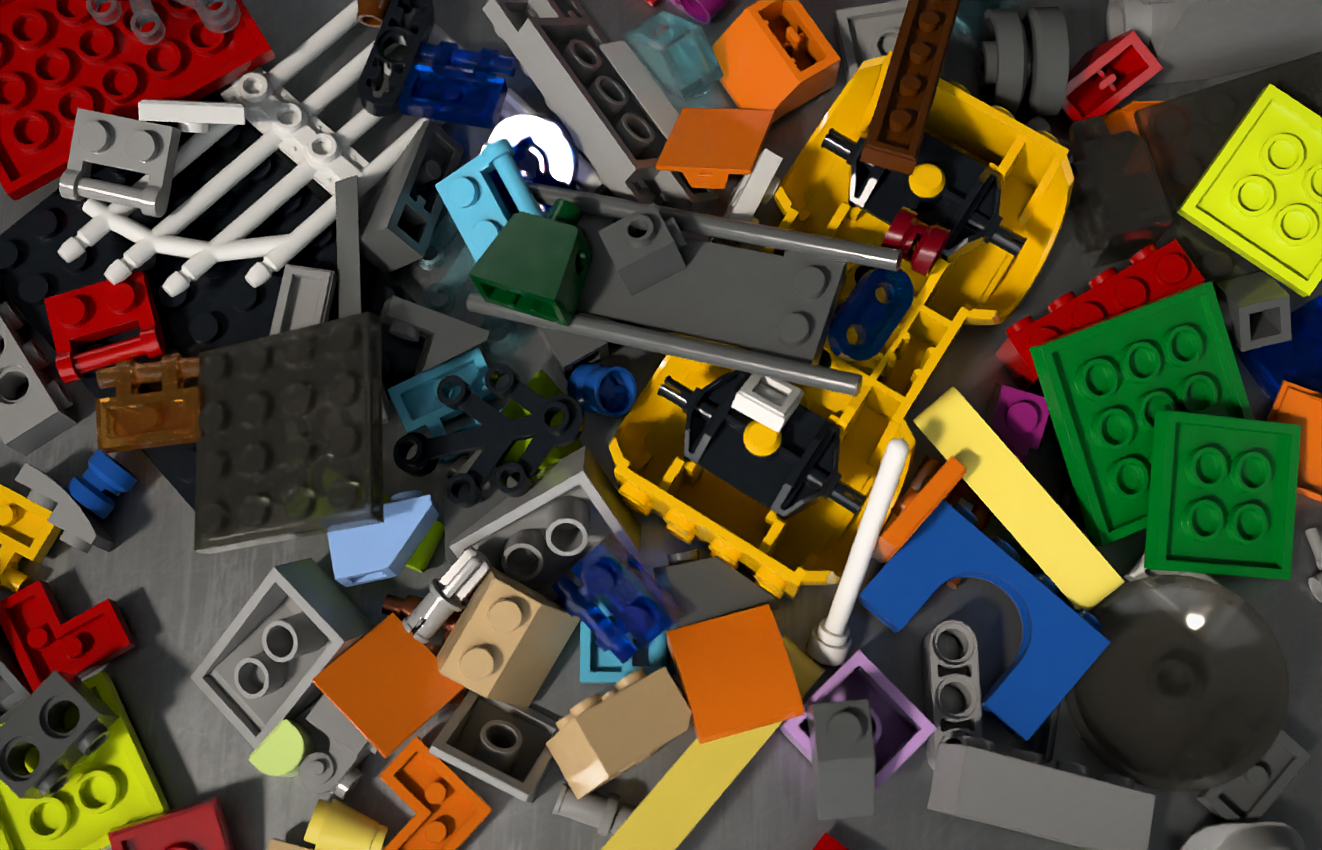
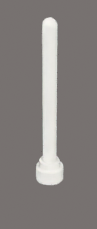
[806,438,909,666]

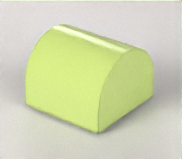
[249,719,316,777]

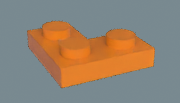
[379,736,494,850]

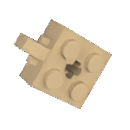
[546,666,692,800]

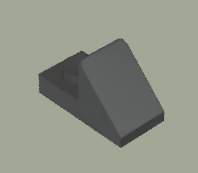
[379,296,490,376]

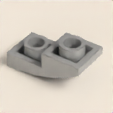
[15,462,115,554]

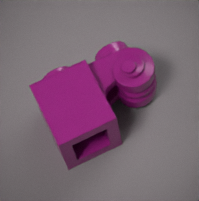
[984,383,1049,470]

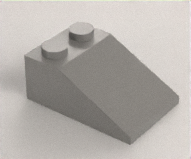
[449,445,641,601]
[190,557,375,749]

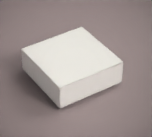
[731,374,804,433]

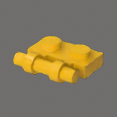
[0,484,62,593]

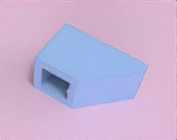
[325,490,440,587]

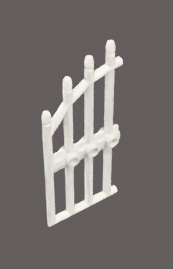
[57,0,496,297]

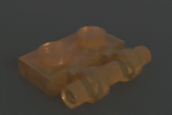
[96,354,207,453]

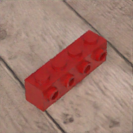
[996,239,1205,392]

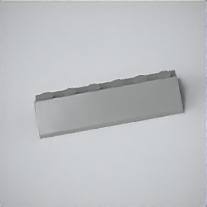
[482,0,721,213]

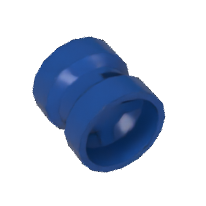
[567,362,637,417]
[64,448,139,520]

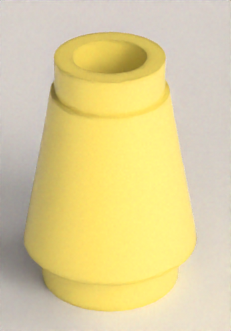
[304,798,389,850]

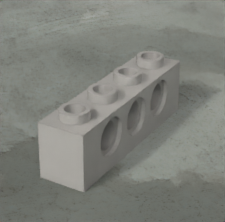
[0,286,78,456]

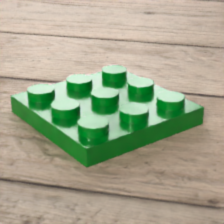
[1144,410,1301,580]

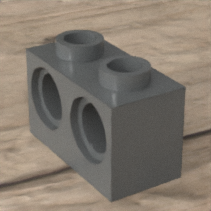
[0,670,119,799]

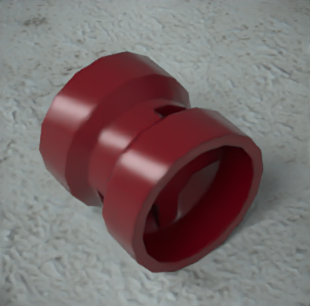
[881,206,952,277]

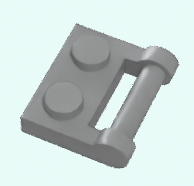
[59,108,181,218]

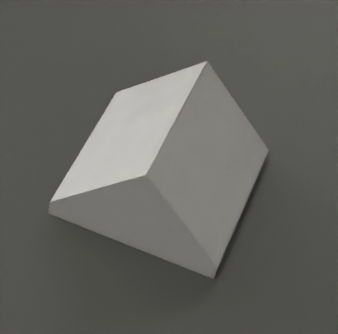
[429,690,559,802]

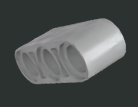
[921,620,983,771]

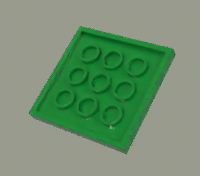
[1029,281,1254,546]

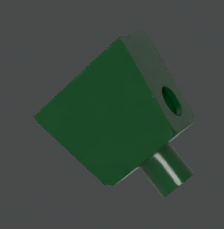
[469,199,592,327]

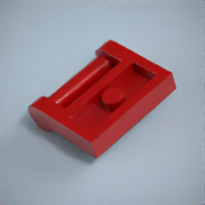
[44,270,166,384]

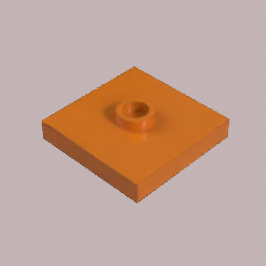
[872,456,966,564]

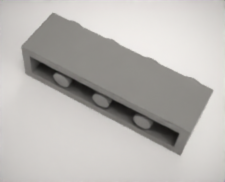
[927,736,1156,850]

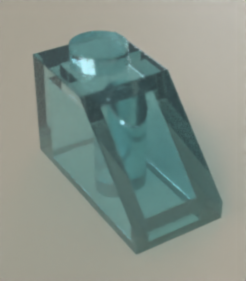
[623,10,724,102]

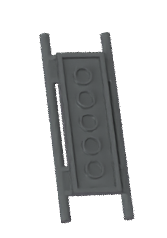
[466,181,903,397]

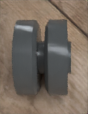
[976,6,1069,116]

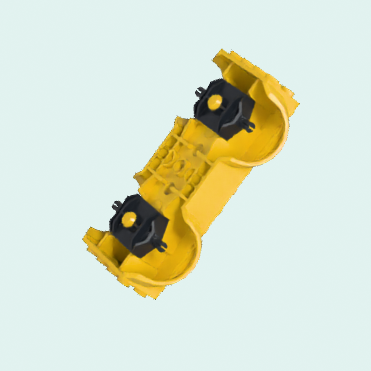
[608,51,1074,600]

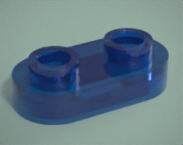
[827,268,914,362]

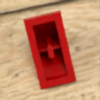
[1062,29,1163,131]

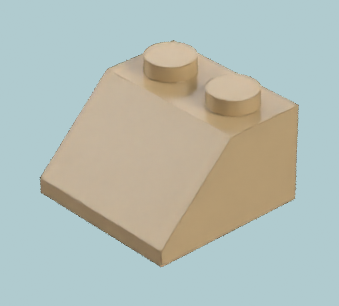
[436,567,581,708]

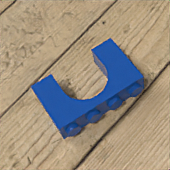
[856,499,1111,741]

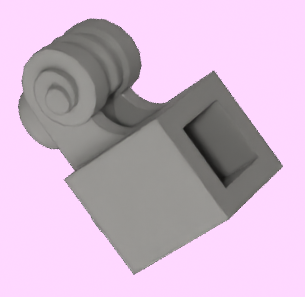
[299,694,380,800]

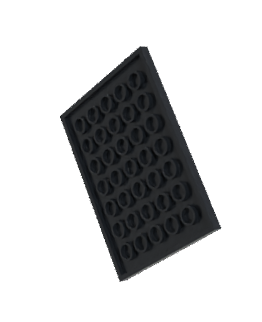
[0,90,426,542]

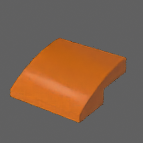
[667,604,804,744]

